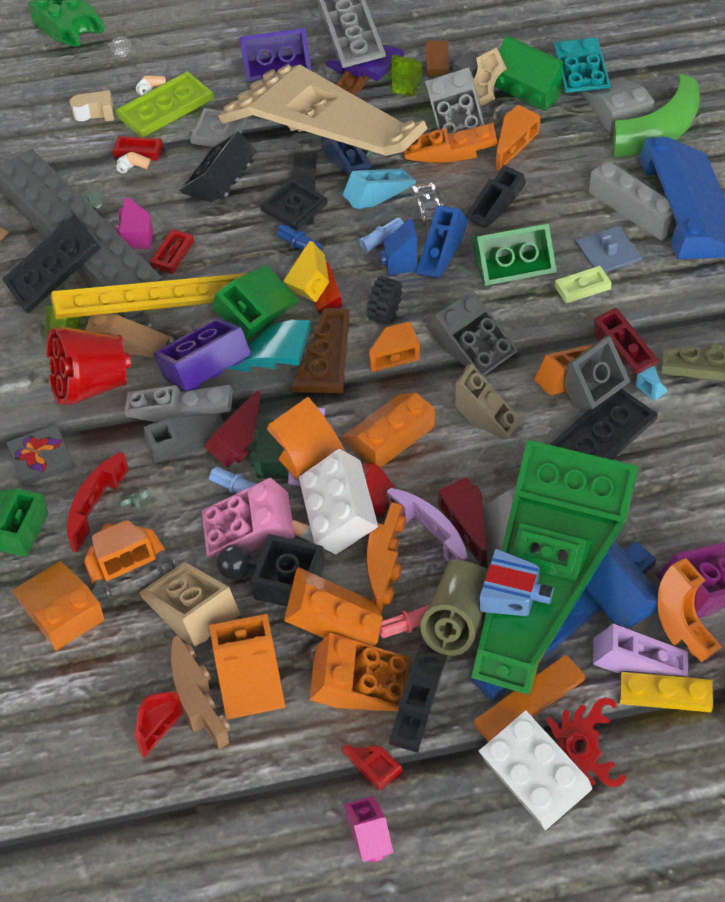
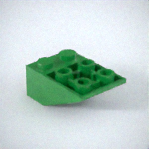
[212,265,300,342]
[0,489,48,558]

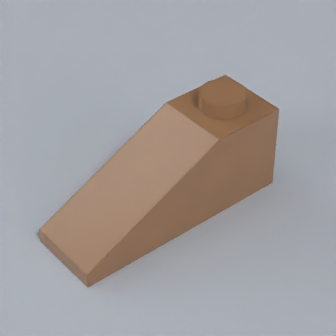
[85,314,170,357]

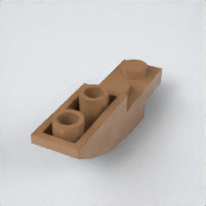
[171,635,230,749]

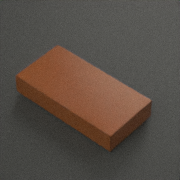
[426,41,449,76]

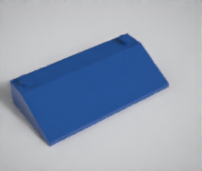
[639,137,725,259]

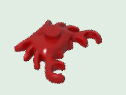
[546,697,627,787]

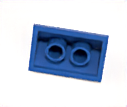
[585,541,658,629]

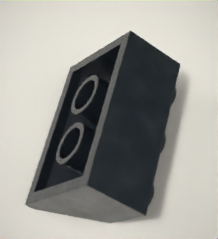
[179,131,257,203]

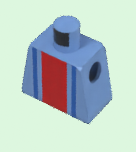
[480,549,554,616]

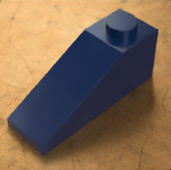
[322,136,371,175]

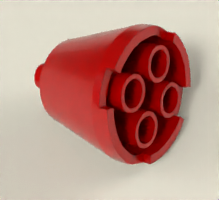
[46,327,131,405]

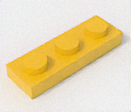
[620,672,713,712]

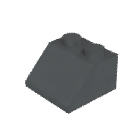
[564,336,630,409]

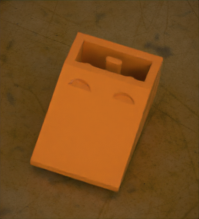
[209,614,286,720]
[309,633,410,711]

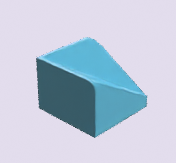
[636,366,667,401]

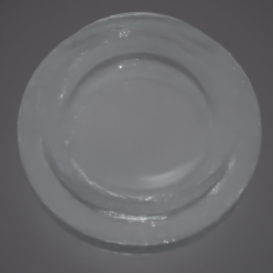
[110,37,132,57]

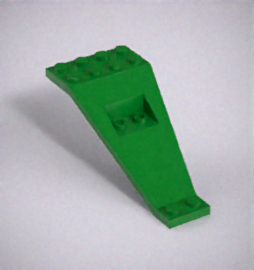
[471,440,639,695]

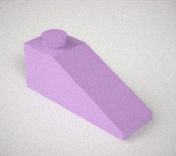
[593,624,688,678]

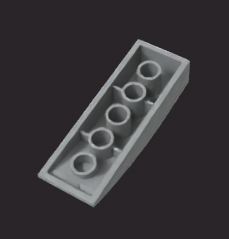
[317,0,386,68]

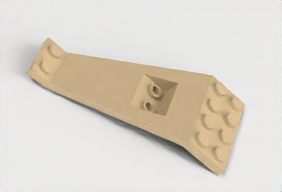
[218,64,428,156]

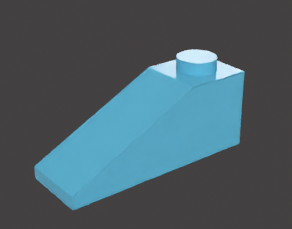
[342,168,416,209]

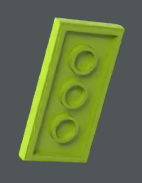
[115,71,214,138]

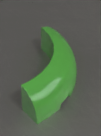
[613,74,700,157]

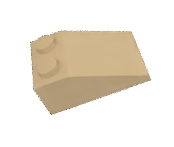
[139,562,240,647]

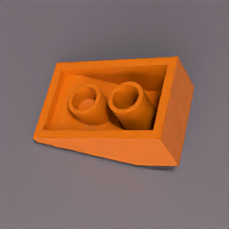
[12,561,105,651]

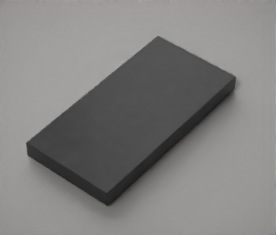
[2,214,101,314]
[549,388,658,460]

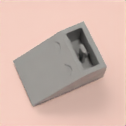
[425,67,485,135]

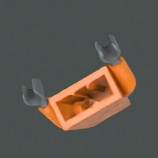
[84,520,175,604]

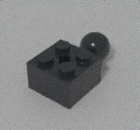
[217,534,325,607]

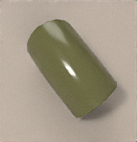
[421,560,488,656]

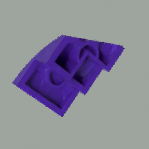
[326,45,404,81]

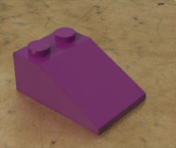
[656,542,725,618]

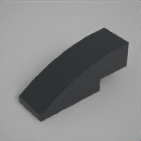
[465,165,526,228]

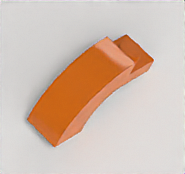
[658,558,722,662]

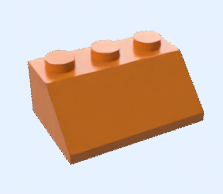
[340,393,435,467]
[284,568,383,646]

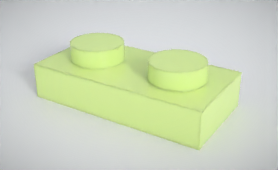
[555,266,612,304]

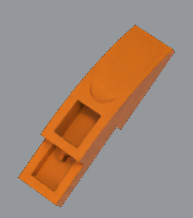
[404,123,498,163]
[367,502,406,615]

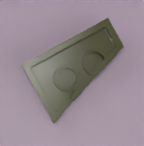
[661,344,725,381]

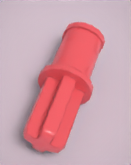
[379,605,429,638]

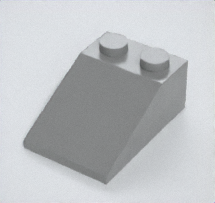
[581,77,654,134]

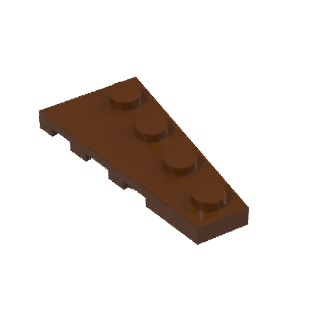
[291,308,350,393]

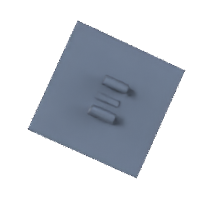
[575,226,642,272]

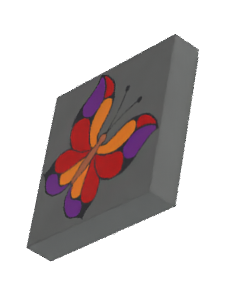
[6,424,74,486]

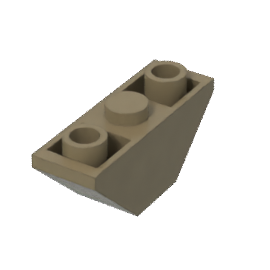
[455,363,521,439]

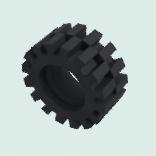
[366,276,402,325]

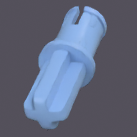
[359,218,404,253]
[209,467,256,494]

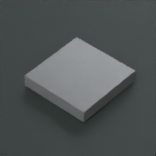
[190,108,247,147]

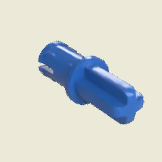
[277,224,321,251]

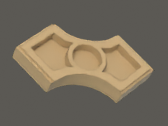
[474,47,507,106]

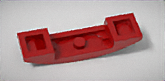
[67,452,129,553]

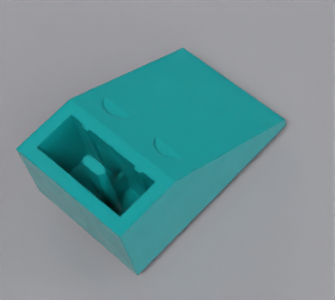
[552,37,611,93]

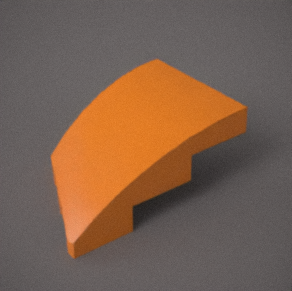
[267,397,346,479]

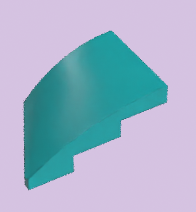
[228,320,310,372]

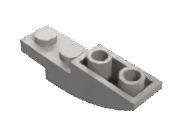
[124,385,233,422]

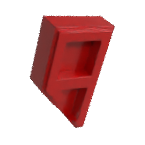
[341,745,402,791]

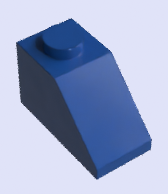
[380,219,417,275]

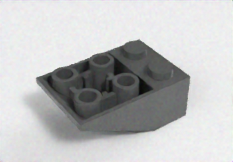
[426,290,518,376]

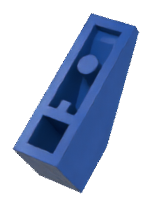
[416,205,468,279]

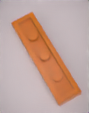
[474,654,585,742]

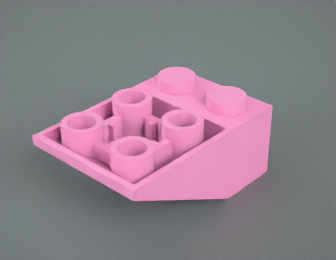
[202,478,295,558]

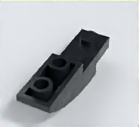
[389,644,448,753]

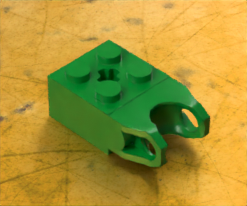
[28,0,105,47]

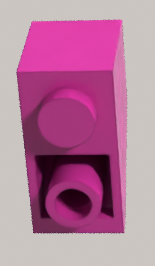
[116,198,154,249]

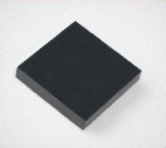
[260,178,328,230]

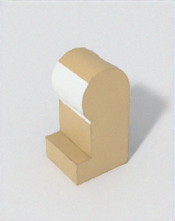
[70,90,114,121]

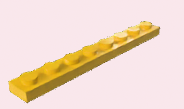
[51,273,248,319]

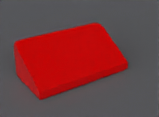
[314,262,342,313]

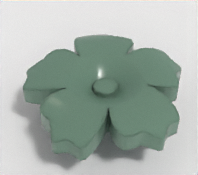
[81,191,104,211]

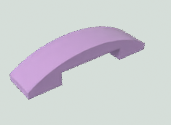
[387,488,467,562]

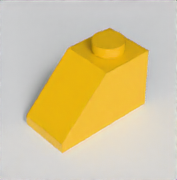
[283,241,329,303]

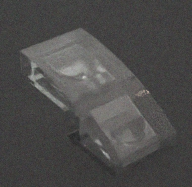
[412,182,444,220]

